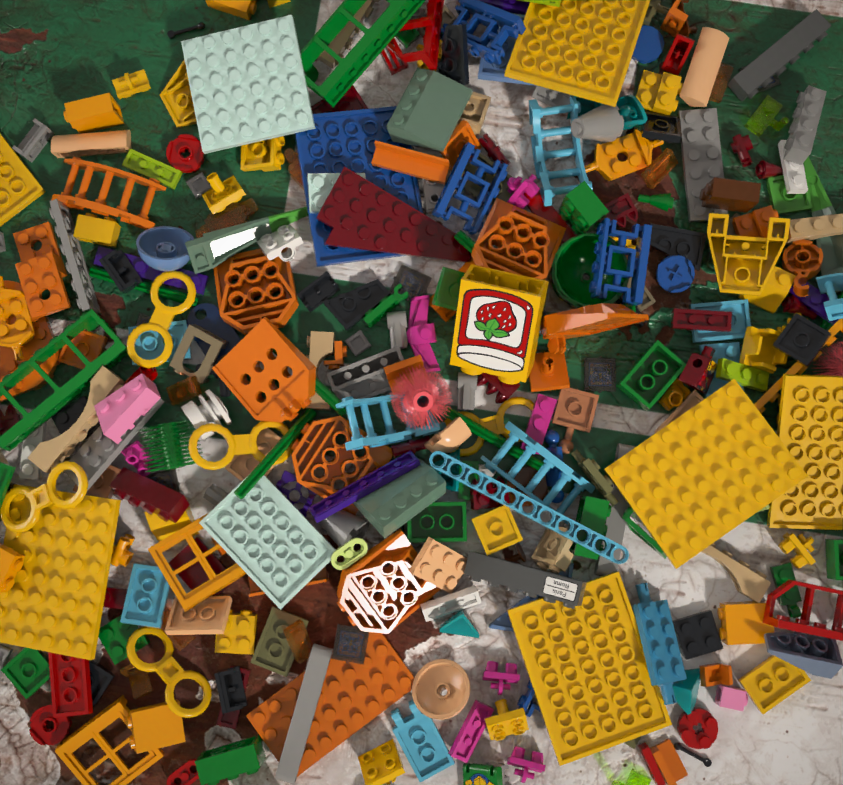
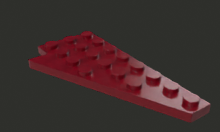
[316,167,471,263]

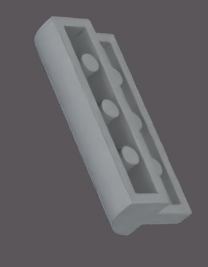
[326,346,404,401]

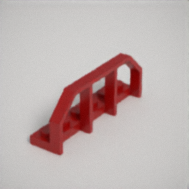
[387,0,444,70]
[763,580,843,641]

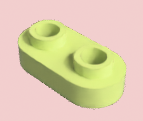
[331,537,368,570]

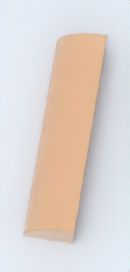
[680,27,729,107]
[51,130,132,158]

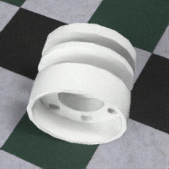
[181,389,232,441]

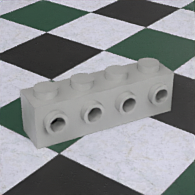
[783,85,827,165]
[413,146,449,214]

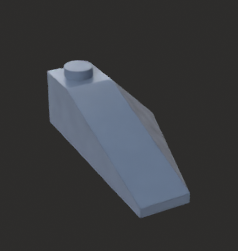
[764,631,843,679]

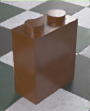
[700,177,761,213]

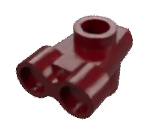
[731,134,753,167]

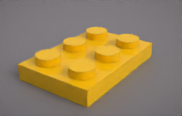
[738,655,811,714]

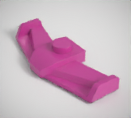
[406,295,441,373]

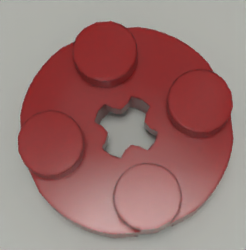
[166,134,205,173]
[29,703,72,745]
[677,707,718,749]

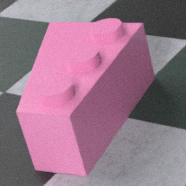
[94,374,161,444]

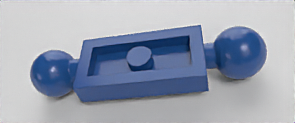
[544,430,564,503]

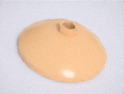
[412,659,470,720]

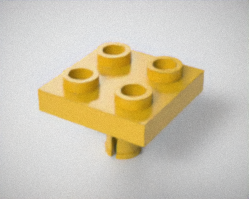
[201,172,246,214]
[485,699,529,741]
[358,739,405,785]

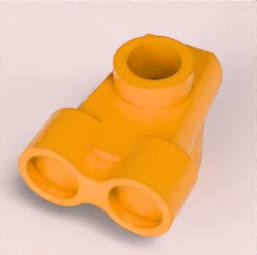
[659,378,691,411]
[111,534,135,567]

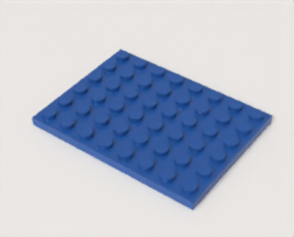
[294,106,423,267]

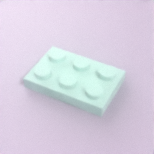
[307,173,366,213]

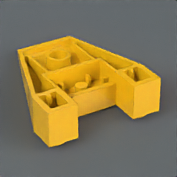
[160,59,197,128]
[707,213,790,296]

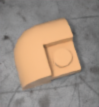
[424,417,472,453]

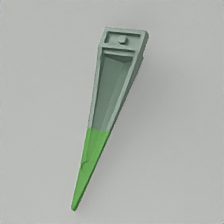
[804,156,843,293]
[185,207,308,274]

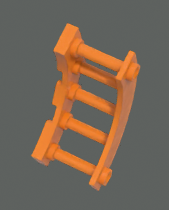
[51,156,166,230]

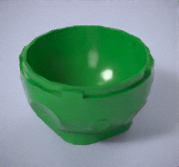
[551,233,629,308]

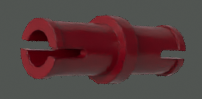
[478,133,511,165]
[391,436,430,458]

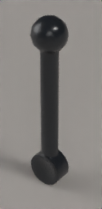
[167,22,205,39]
[674,742,712,767]

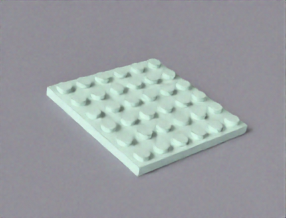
[181,15,316,154]

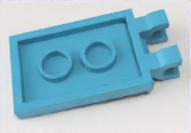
[391,699,455,782]

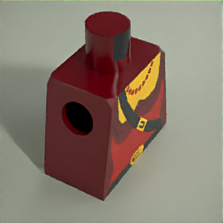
[678,346,717,394]

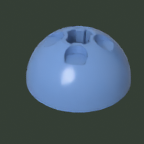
[136,226,194,271]

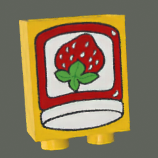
[450,264,549,384]

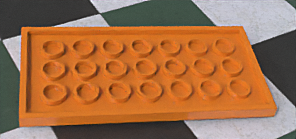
[246,629,419,777]

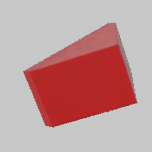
[661,33,695,76]

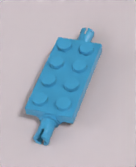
[632,583,687,705]

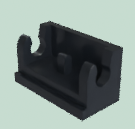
[99,250,144,293]
[297,271,340,313]
[214,666,248,714]

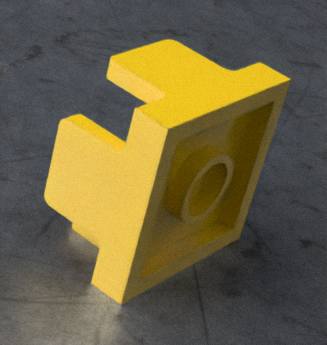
[739,326,788,374]
[471,505,523,556]

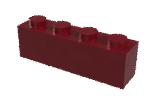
[109,467,190,523]

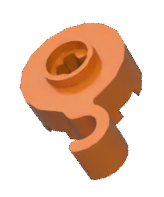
[782,239,823,297]

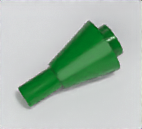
[638,193,674,212]

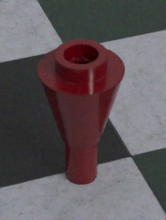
[755,160,783,179]
[782,294,817,320]

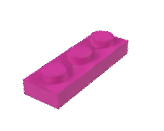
[520,394,557,455]
[448,700,494,763]

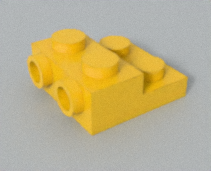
[635,70,684,115]
[241,136,285,172]
[215,609,257,655]

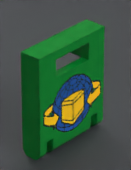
[463,763,503,785]

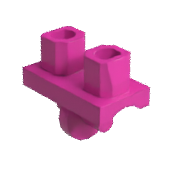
[507,174,540,209]
[121,440,159,477]
[482,661,520,695]
[507,746,546,783]

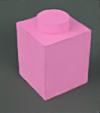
[714,684,748,711]

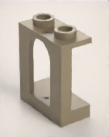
[169,324,228,384]

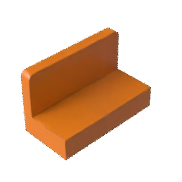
[660,0,688,37]
[384,355,428,395]
[650,739,688,785]

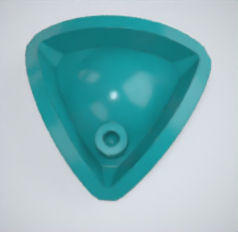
[616,94,647,130]

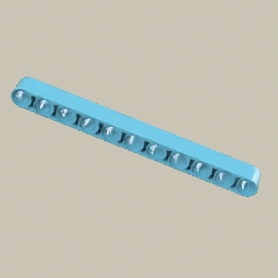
[429,451,629,564]

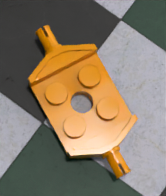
[584,129,664,181]
[0,276,35,361]

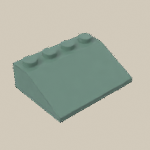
[386,68,473,151]
[353,459,446,539]

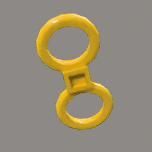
[126,270,196,368]
[444,397,534,457]
[188,421,294,470]
[0,461,88,533]
[126,626,212,718]

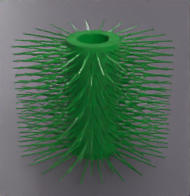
[138,420,204,472]

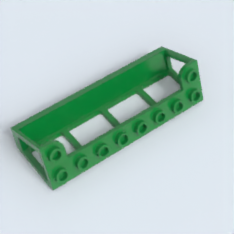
[300,0,426,107]
[0,309,128,451]

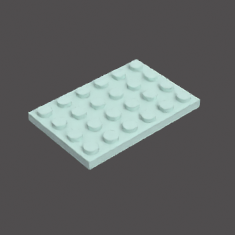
[199,474,336,610]

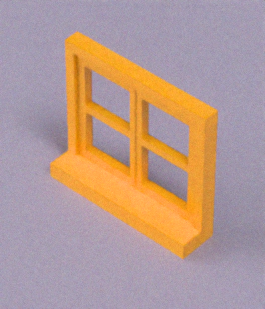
[148,513,246,612]
[55,695,165,785]

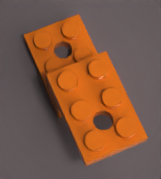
[13,222,71,320]

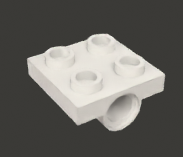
[256,224,303,262]

